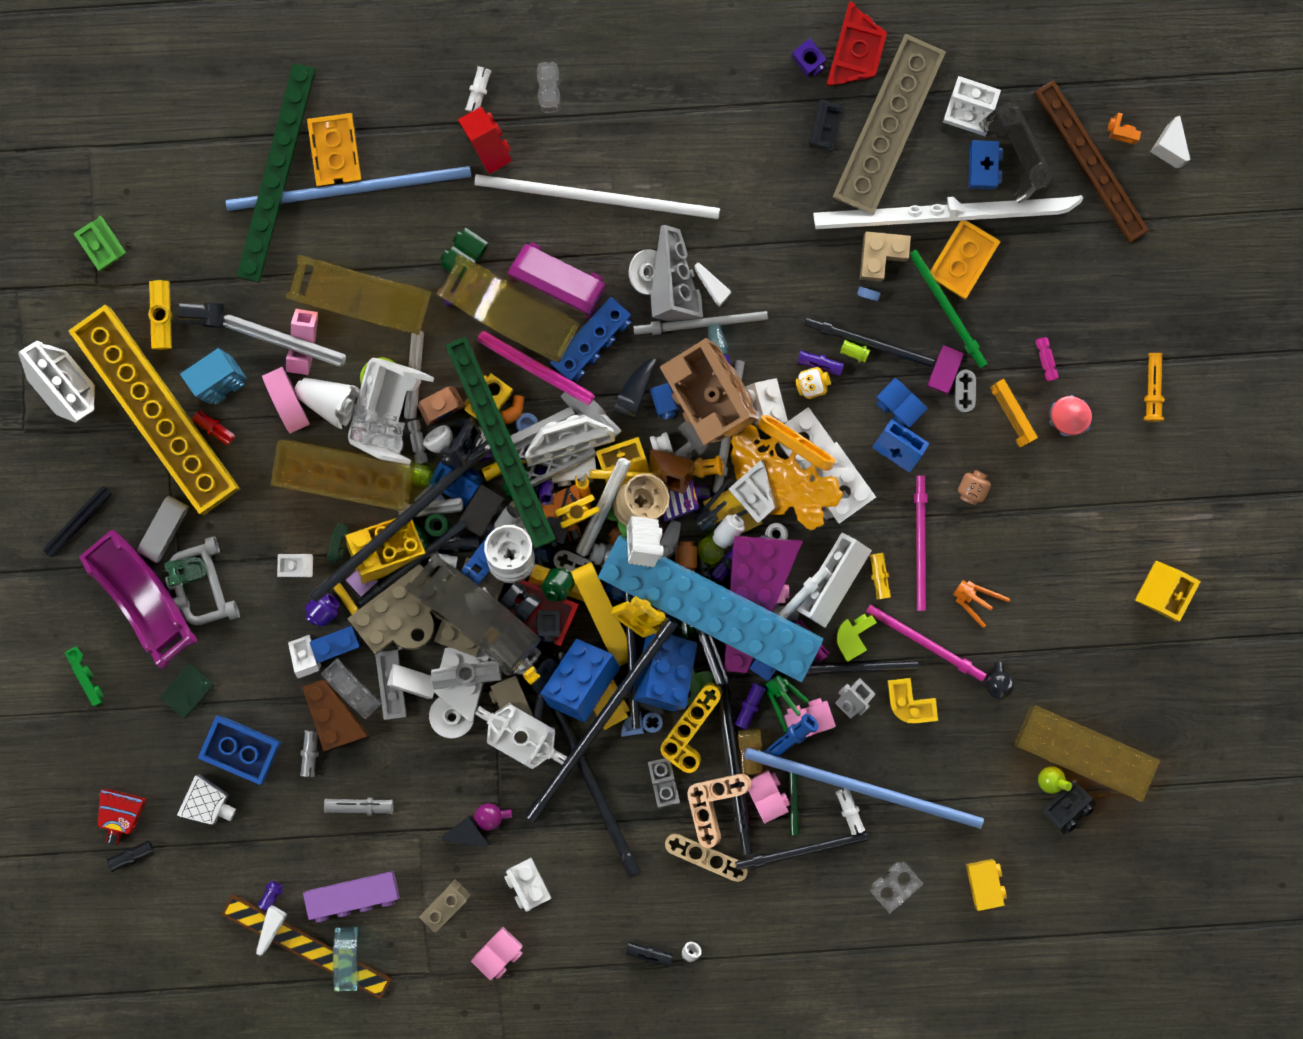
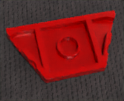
[826,1,887,86]

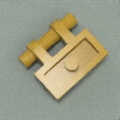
[610,596,667,638]

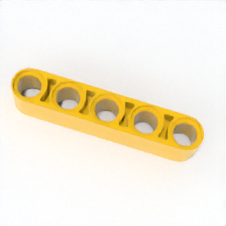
[571,562,628,666]

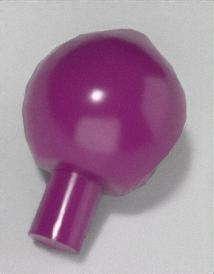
[473,803,512,831]

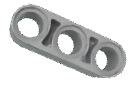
[137,495,189,563]

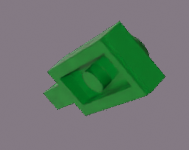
[64,646,104,707]

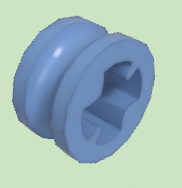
[642,712,663,733]

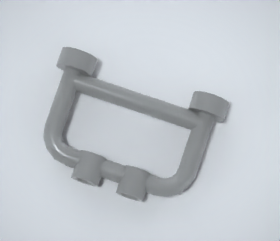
[165,536,240,625]

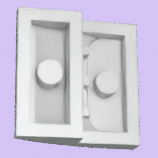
[943,76,1001,136]

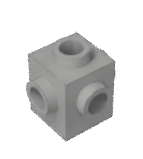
[835,678,875,719]

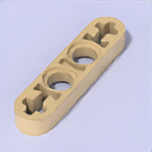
[665,833,748,882]

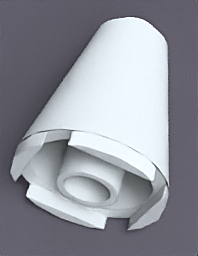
[295,378,360,429]

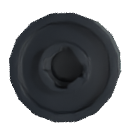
[498,581,541,624]

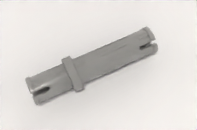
[324,797,393,816]

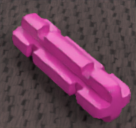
[1036,337,1059,381]

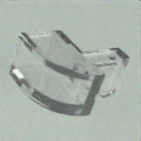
[672,421,708,459]

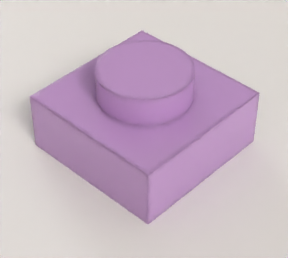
[346,571,379,597]

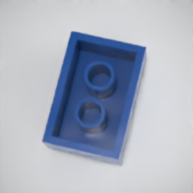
[634,633,697,712]
[540,639,621,723]
[198,715,282,785]

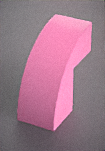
[286,309,318,375]
[262,367,310,434]

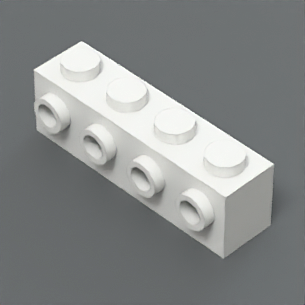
[796,533,872,628]

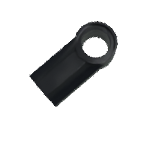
[178,303,224,328]

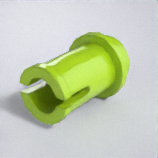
[840,340,870,363]

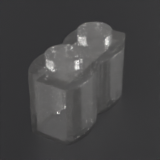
[537,62,561,113]

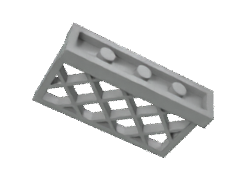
[492,407,596,487]

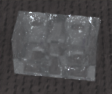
[349,410,405,450]
[870,861,923,914]

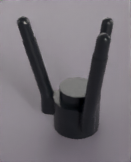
[695,478,748,532]

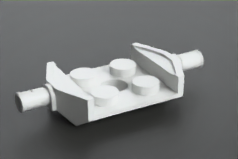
[475,702,567,769]

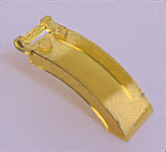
[437,254,580,363]
[286,255,431,335]

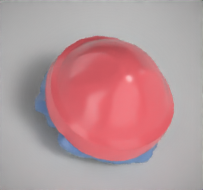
[1049,395,1092,436]

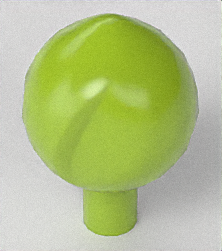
[1038,766,1072,794]

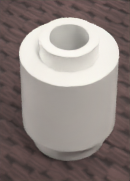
[712,515,745,548]

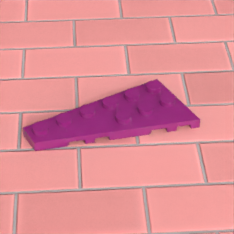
[724,536,802,673]

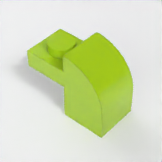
[836,614,877,662]

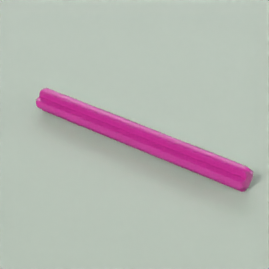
[477,331,595,405]

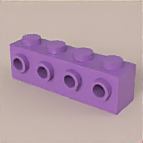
[303,871,400,922]

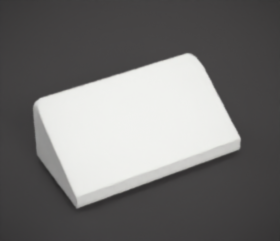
[387,664,434,699]

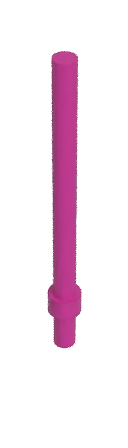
[914,476,928,611]
[866,604,986,681]

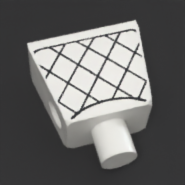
[177,774,236,825]

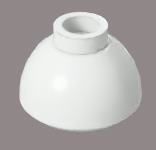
[423,425,453,456]

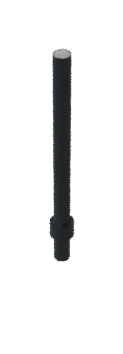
[804,317,934,367]
[358,519,468,607]
[624,592,641,729]
[783,661,918,676]
[735,832,868,871]

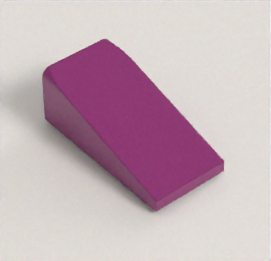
[926,345,964,395]

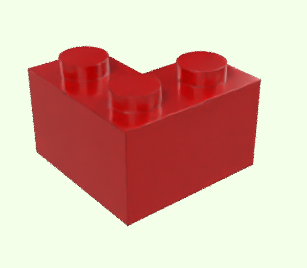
[458,107,512,174]

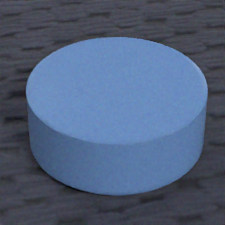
[857,286,881,301]
[516,413,538,432]

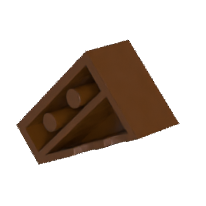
[302,679,369,751]

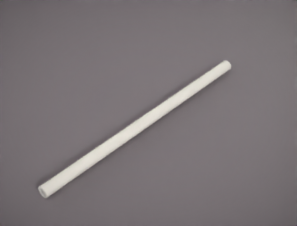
[475,174,720,219]

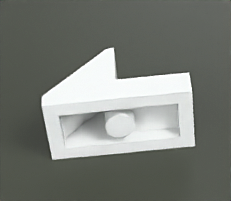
[277,554,313,577]
[288,635,321,678]

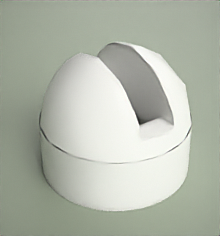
[682,942,701,962]

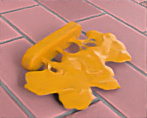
[730,415,843,530]

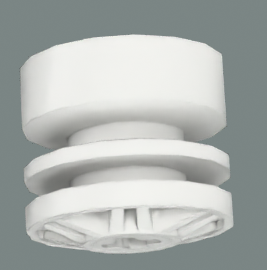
[484,525,535,583]

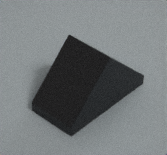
[442,815,489,847]

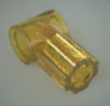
[737,729,762,775]

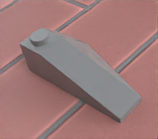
[651,225,703,321]

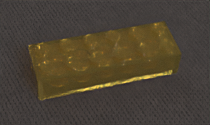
[271,439,415,511]
[1014,704,1160,802]

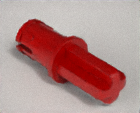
[192,410,235,445]

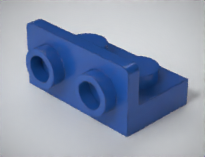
[428,457,484,507]

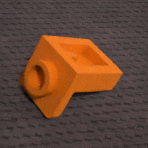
[1107,113,1141,145]

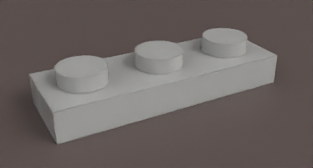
[375,650,407,720]

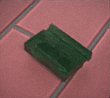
[160,663,215,718]

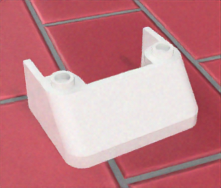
[348,358,434,464]

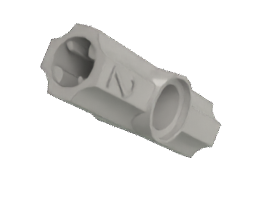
[561,392,622,445]
[431,660,502,690]

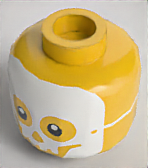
[796,367,831,399]

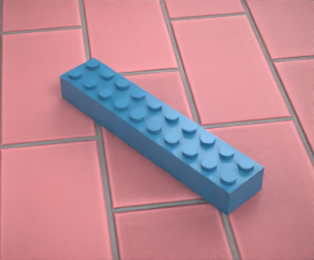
[598,535,824,682]

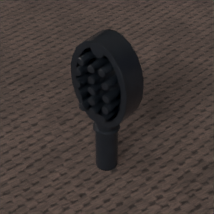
[532,658,558,720]

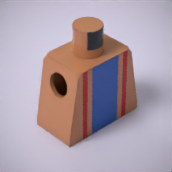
[418,387,466,426]

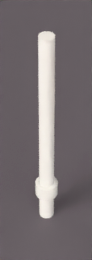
[778,566,830,619]

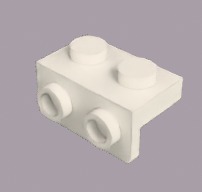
[745,378,788,430]

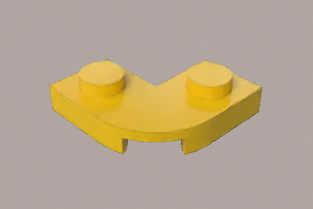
[887,678,938,723]

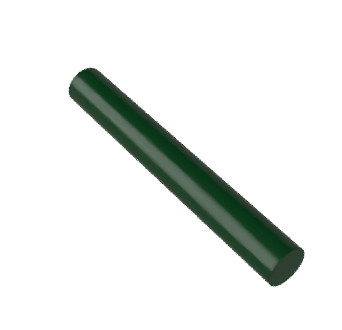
[788,772,799,835]

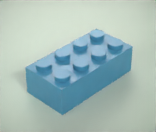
[180,348,247,405]

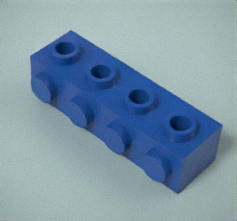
[550,297,631,382]

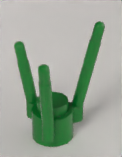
[765,674,809,732]

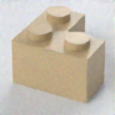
[860,232,911,282]

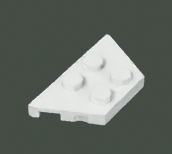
[434,639,490,723]

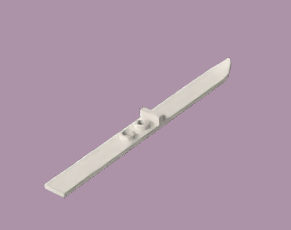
[813,195,1083,229]

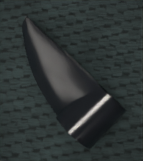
[614,358,656,419]

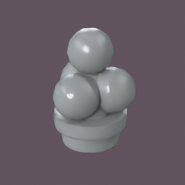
[590,543,613,567]

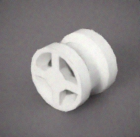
[649,432,673,454]

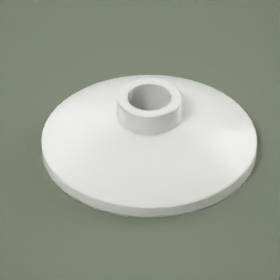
[629,249,657,295]
[429,697,473,739]

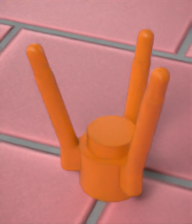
[953,580,1010,628]

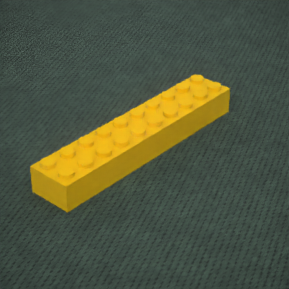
[69,305,240,515]

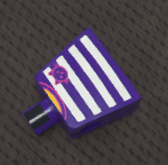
[663,479,710,522]

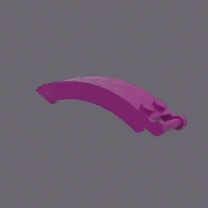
[79,530,197,669]

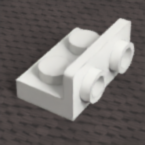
[505,857,551,912]

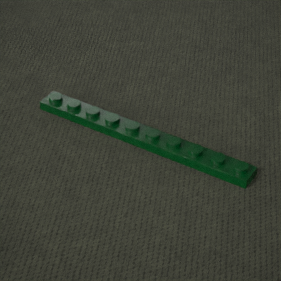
[237,63,316,283]
[445,337,556,550]

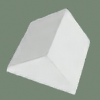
[1150,116,1190,169]

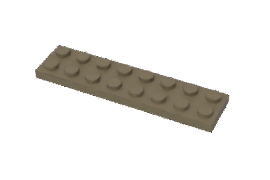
[832,34,946,215]

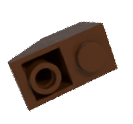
[649,449,694,494]

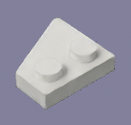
[729,460,776,523]

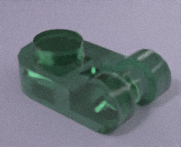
[327,524,349,564]
[164,557,207,586]

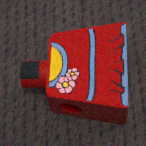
[98,789,147,845]

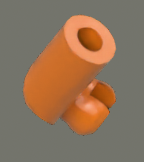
[500,395,525,424]

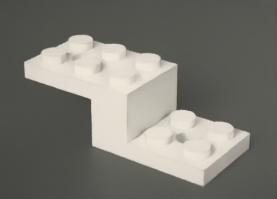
[778,407,876,524]

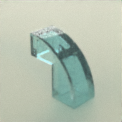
[333,927,359,991]

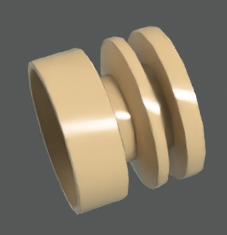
[612,473,670,527]

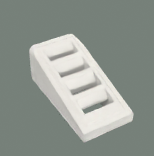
[694,263,731,307]
[256,905,287,956]

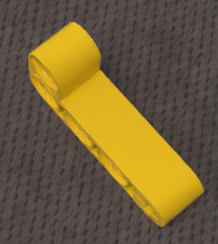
[661,682,722,773]

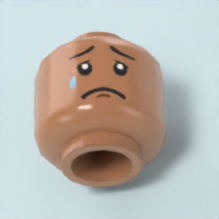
[958,470,991,505]

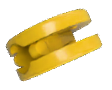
[555,494,600,528]

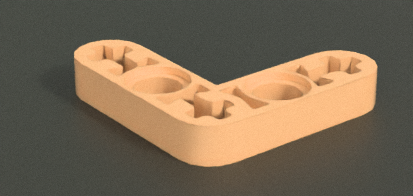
[687,774,752,848]

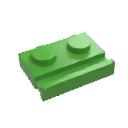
[74,216,127,272]

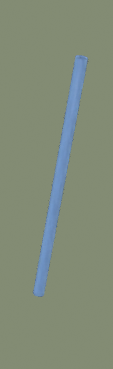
[226,166,471,211]
[744,748,984,829]

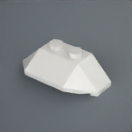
[18,341,95,422]
[525,415,615,467]

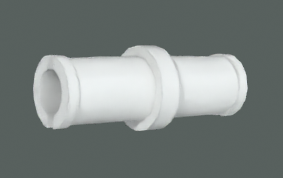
[465,66,491,112]
[836,788,865,835]

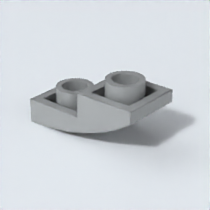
[648,758,680,809]

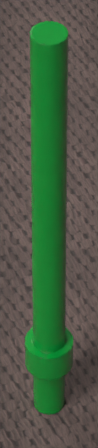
[909,250,987,368]

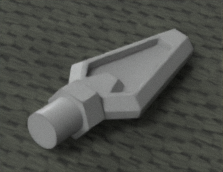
[659,520,681,559]

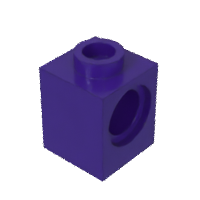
[791,39,826,78]

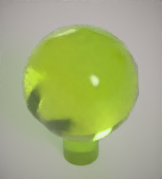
[697,529,725,564]

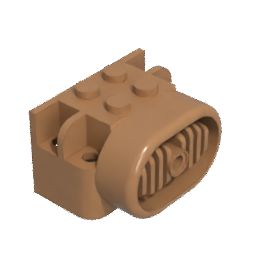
[660,338,759,445]

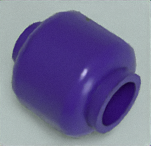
[305,593,339,626]

